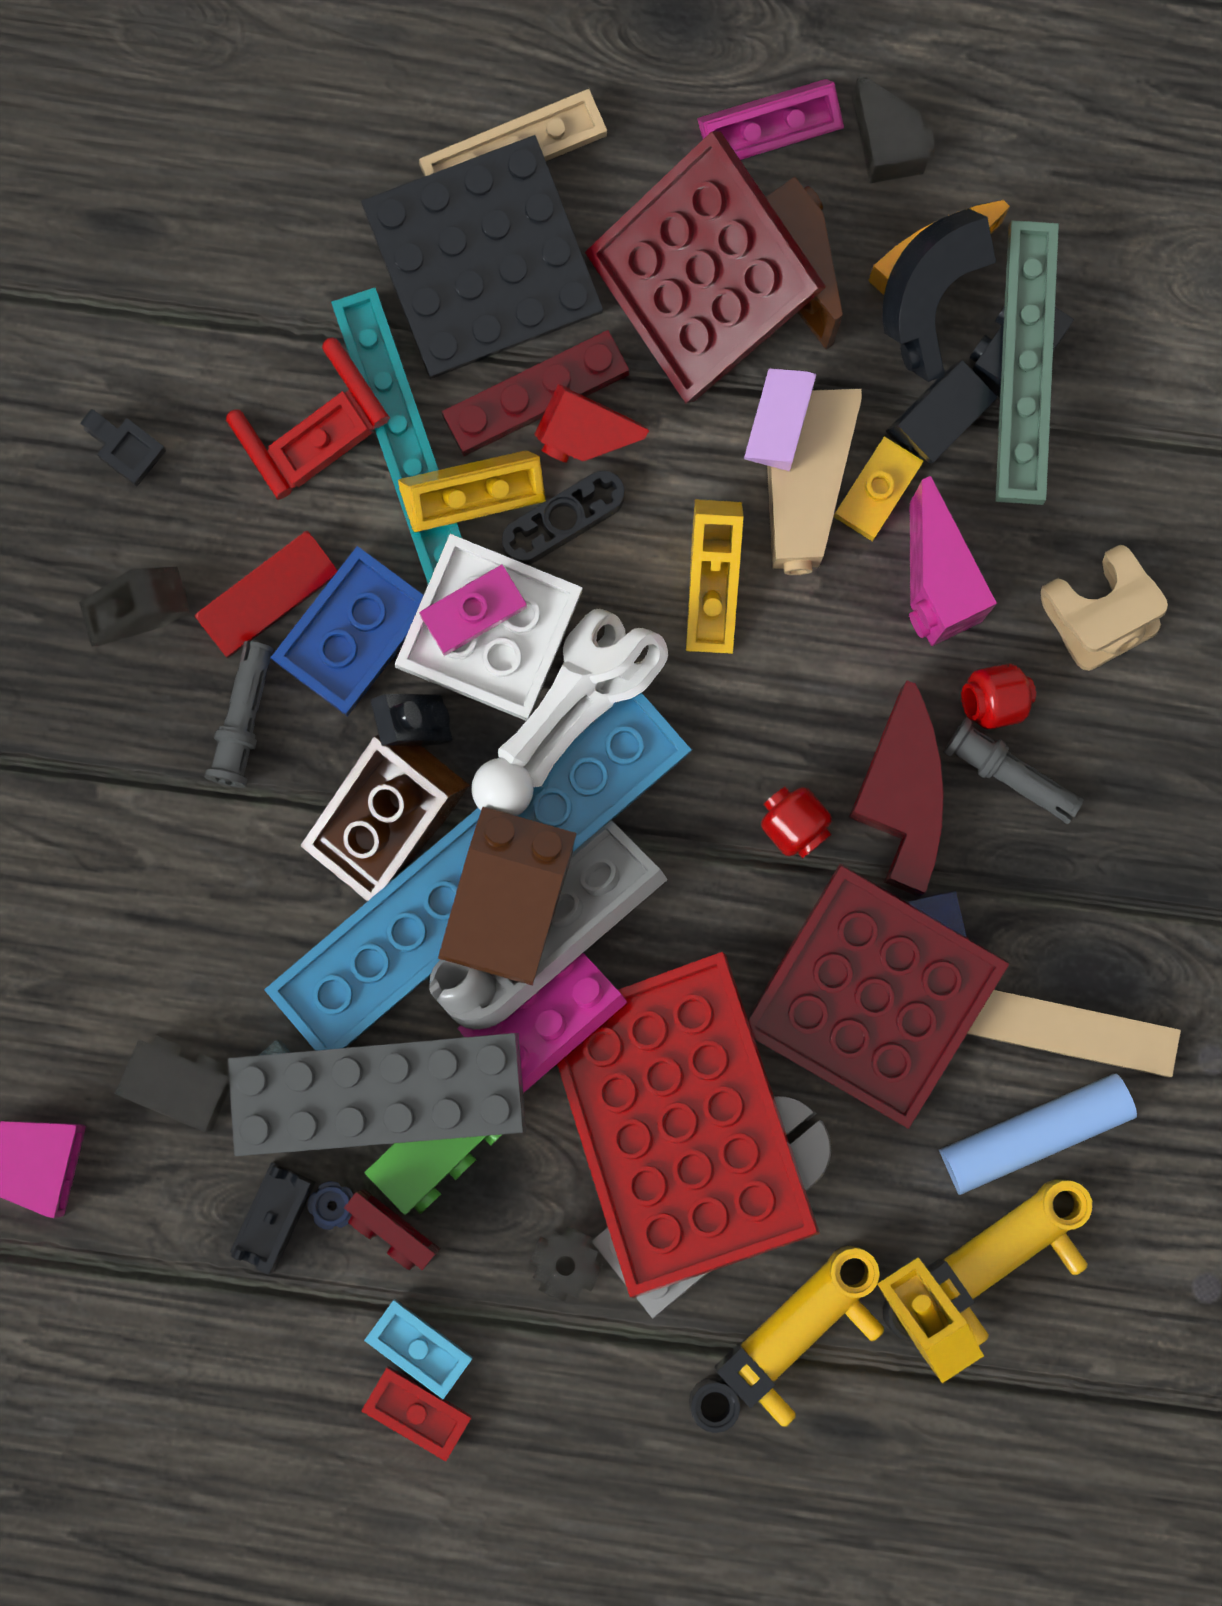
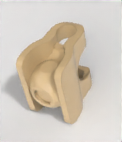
[1041,545,1168,671]

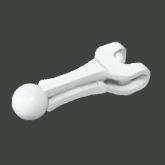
[472,609,668,816]

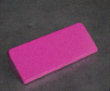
[697,79,844,160]

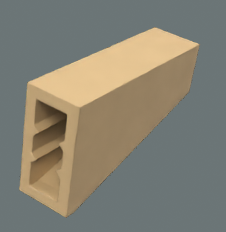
[767,389,862,575]

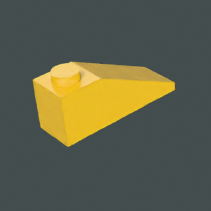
[686,499,744,654]

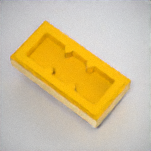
[833,436,924,542]

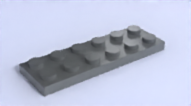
[228,1033,526,1157]

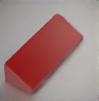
[195,531,338,658]

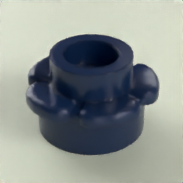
[308,1181,354,1230]

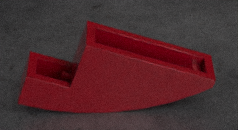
[849,680,943,897]

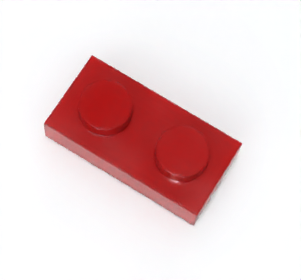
[362,1366,472,1462]

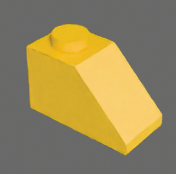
[877,1257,984,1383]

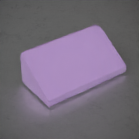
[744,368,816,471]

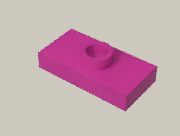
[419,564,527,656]

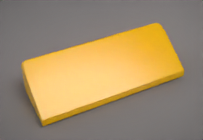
[398,451,546,532]

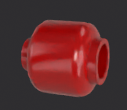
[961,663,1036,729]
[761,786,832,859]

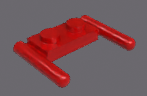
[226,337,390,500]

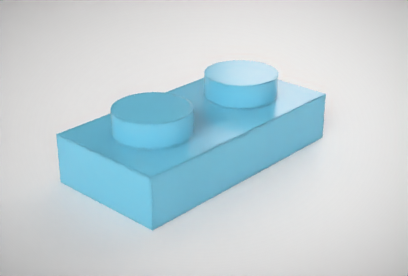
[364,1299,473,1399]

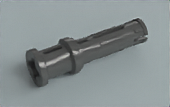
[204,641,274,788]
[943,717,1084,824]

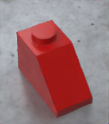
[534,384,649,463]

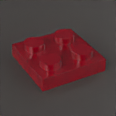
[344,1189,441,1271]

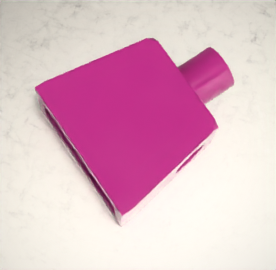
[0,1121,86,1218]

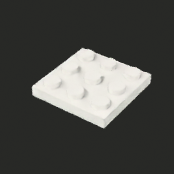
[395,534,583,721]

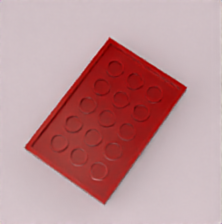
[557,952,820,1298]

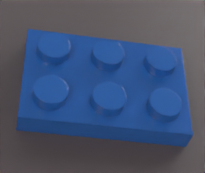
[270,546,424,717]

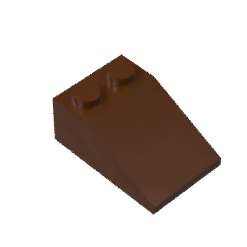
[766,177,843,349]
[300,734,470,901]
[438,806,577,986]

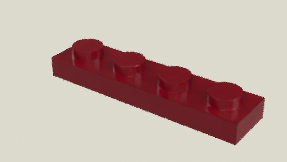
[442,330,629,457]

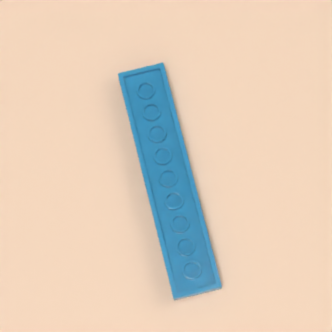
[264,693,692,1051]

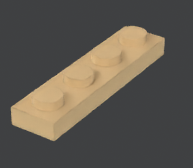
[419,89,607,176]

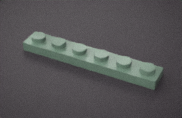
[995,220,1059,505]

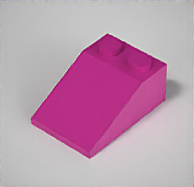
[909,476,997,646]

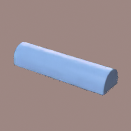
[939,1074,1137,1195]

